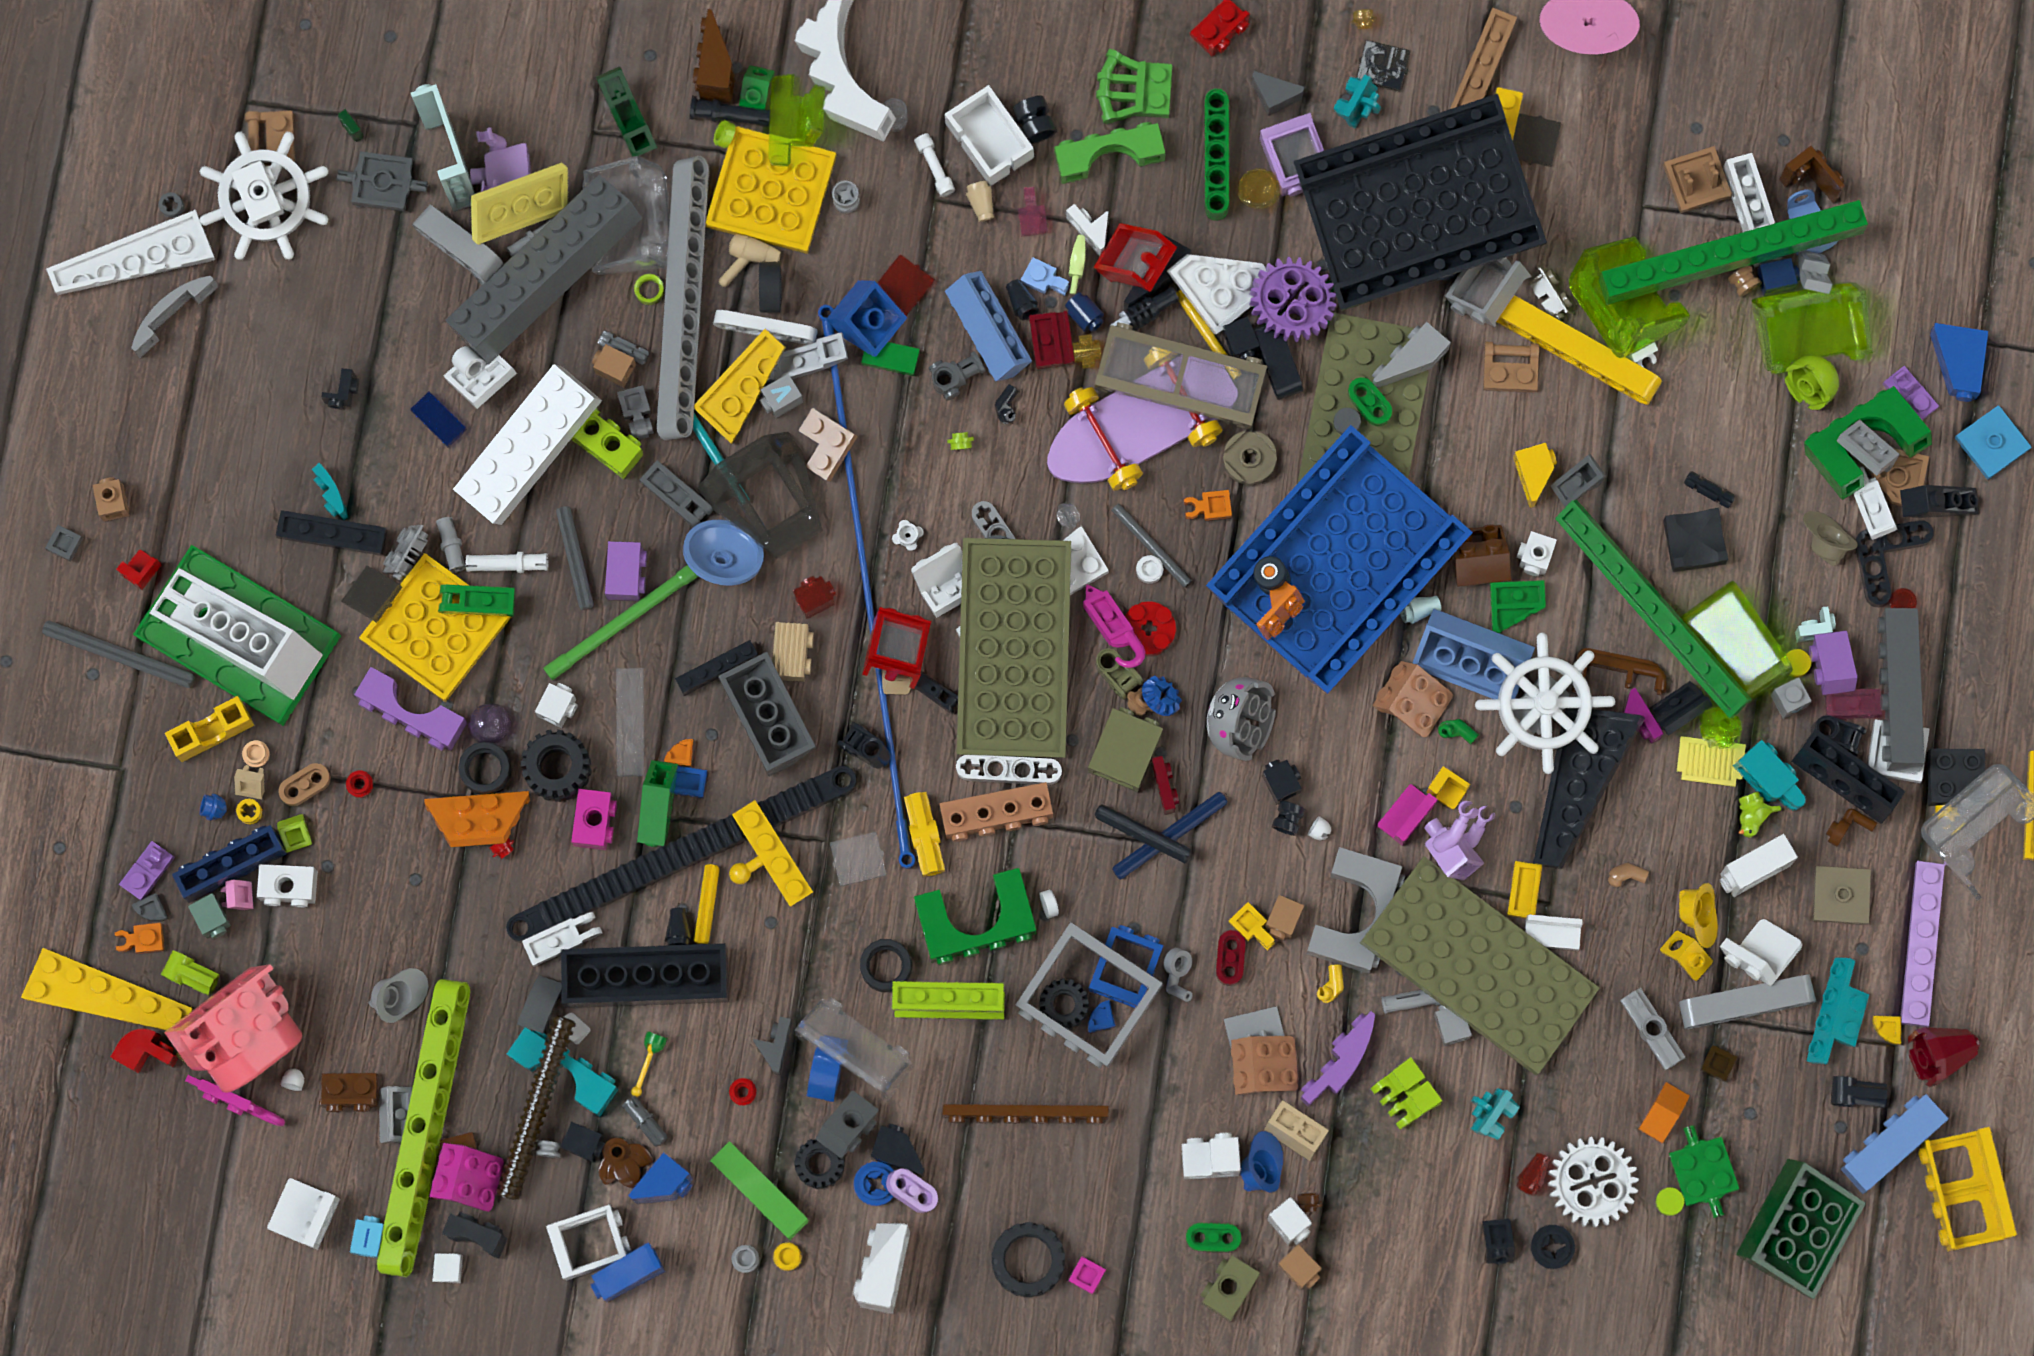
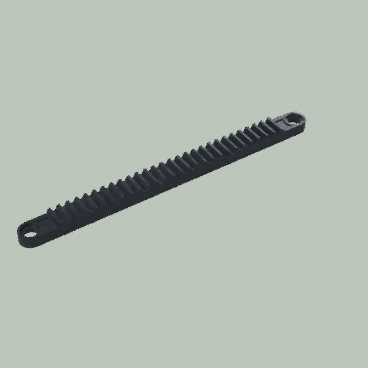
[506,766,857,943]

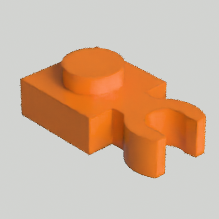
[1184,490,1232,521]
[115,923,164,954]

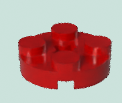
[1125,601,1176,656]

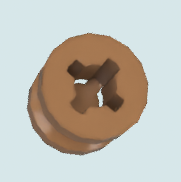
[1728,265,1762,297]

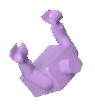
[470,127,531,192]
[1424,801,1495,880]

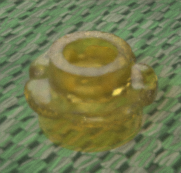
[1351,9,1377,29]

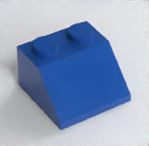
[827,280,907,357]
[628,1152,693,1204]

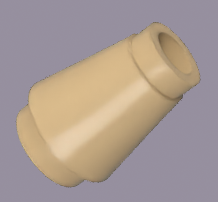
[966,181,994,222]

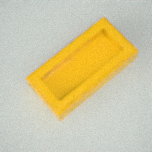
[1507,861,1542,919]

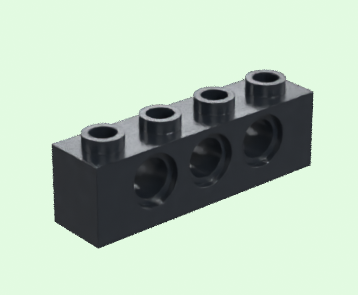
[1791,729,1906,824]

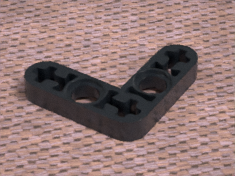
[1855,520,1934,608]

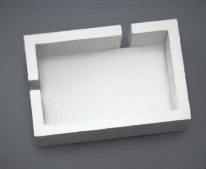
[945,85,1034,186]

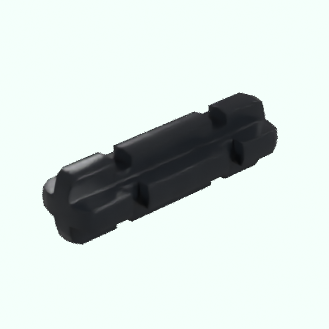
[1684,471,1735,508]

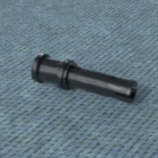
[689,96,771,127]

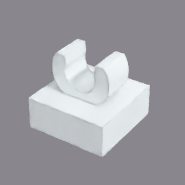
[1622,336,1658,368]

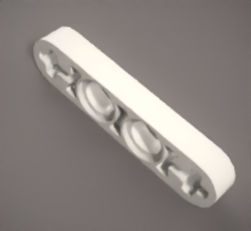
[713,310,818,345]
[956,755,1062,785]

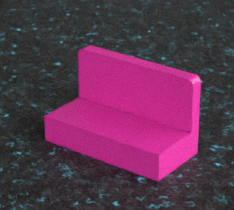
[1378,784,1437,846]

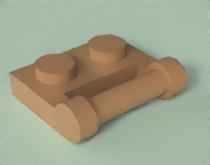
[245,111,295,166]
[1483,342,1539,393]

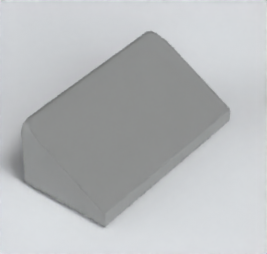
[379,1086,412,1143]

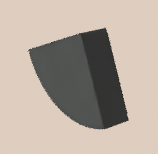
[132,893,169,921]

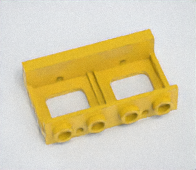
[1918,1127,2017,1252]

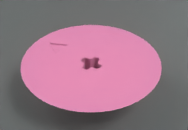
[1540,0,1639,54]

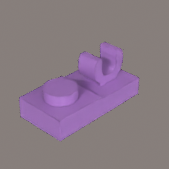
[1883,366,1939,420]
[119,841,175,900]

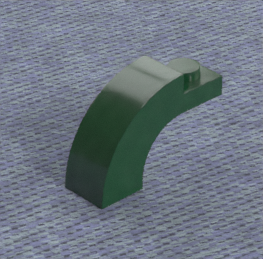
[596,66,657,158]

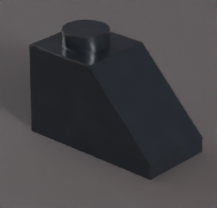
[870,1123,925,1177]

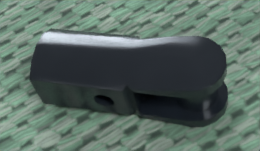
[915,672,958,714]

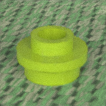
[947,432,974,450]

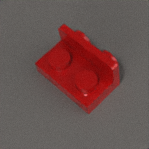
[1190,0,1250,57]

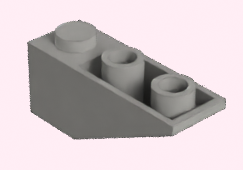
[1372,322,1451,388]

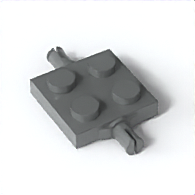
[337,151,428,212]

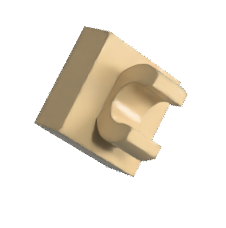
[234,765,264,800]

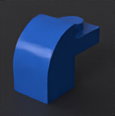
[807,1036,848,1102]

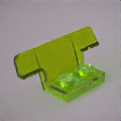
[768,74,825,166]

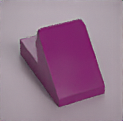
[1623,688,1664,744]

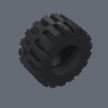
[521,729,592,802]

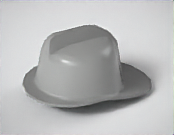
[368,968,428,1023]

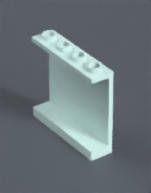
[411,84,475,212]

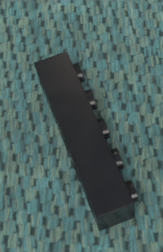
[675,640,758,696]

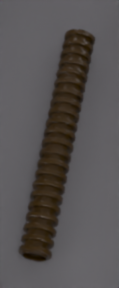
[496,1015,576,1200]

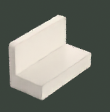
[1525,915,1583,951]

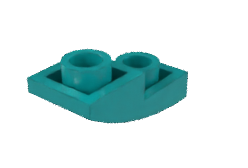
[311,462,348,520]

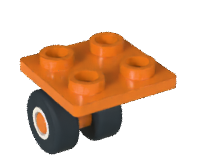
[1254,556,1304,640]

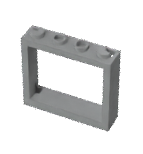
[1016,922,1163,1068]

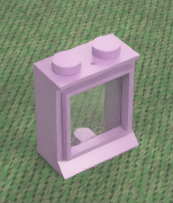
[1260,113,1324,197]

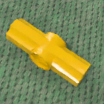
[904,792,945,877]

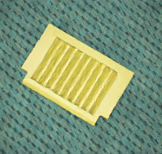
[1676,736,1746,787]

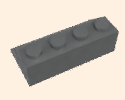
[718,652,816,777]

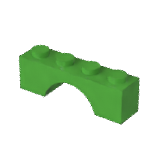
[1055,122,1165,184]

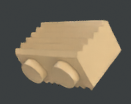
[772,622,814,682]

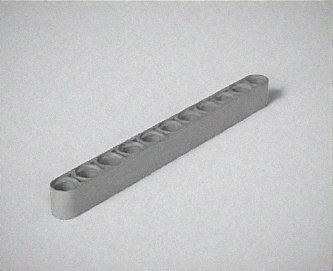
[657,156,709,441]

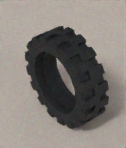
[991,1222,1065,1298]

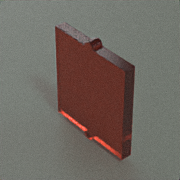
[877,254,935,317]

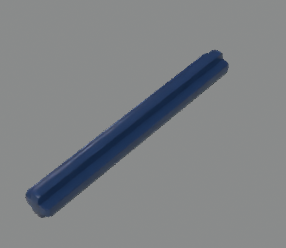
[1112,792,1228,880]

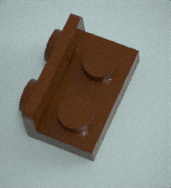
[319,1073,378,1112]

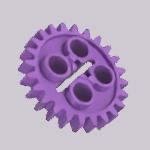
[1249,257,1336,342]

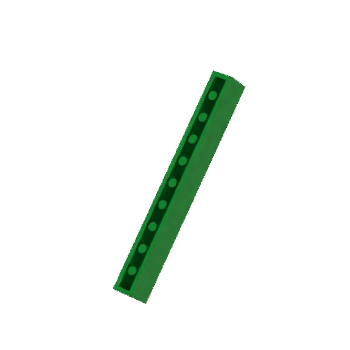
[1599,200,1868,305]

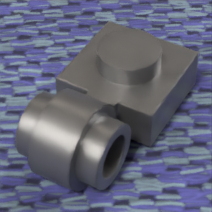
[617,385,653,440]

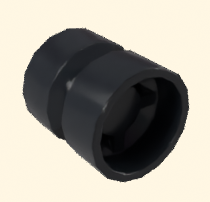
[1013,95,1057,144]

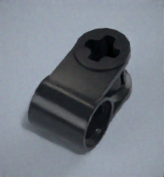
[1810,715,1867,756]
[837,722,891,769]

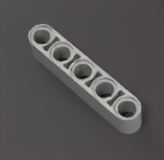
[1679,975,1816,1029]

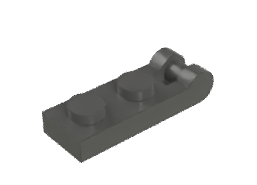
[639,460,714,527]

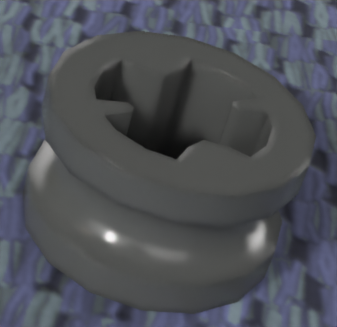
[159,192,184,218]

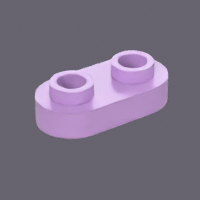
[886,1169,938,1213]

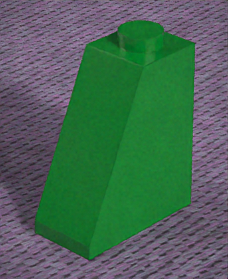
[637,760,678,847]

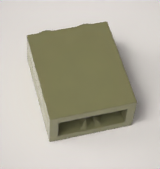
[1088,707,1163,792]

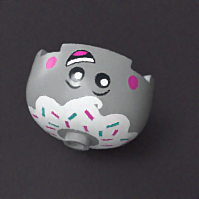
[1207,677,1276,761]

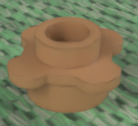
[1127,688,1153,716]

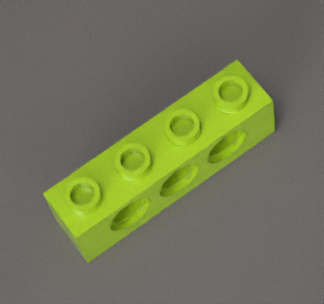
[571,409,643,480]

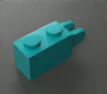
[1732,740,1806,811]

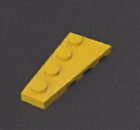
[694,329,786,444]

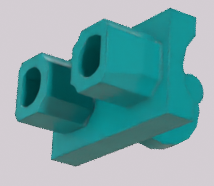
[1334,74,1382,129]
[1470,1088,1520,1140]

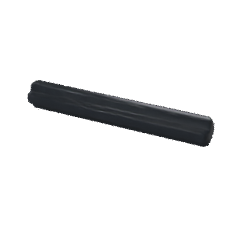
[1095,804,1192,863]

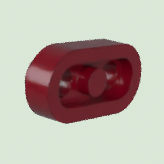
[1216,930,1246,986]

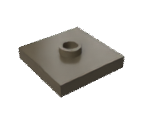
[1813,866,1871,925]

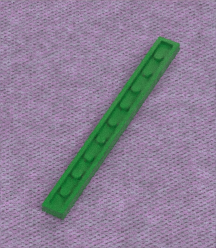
[1555,499,1752,718]

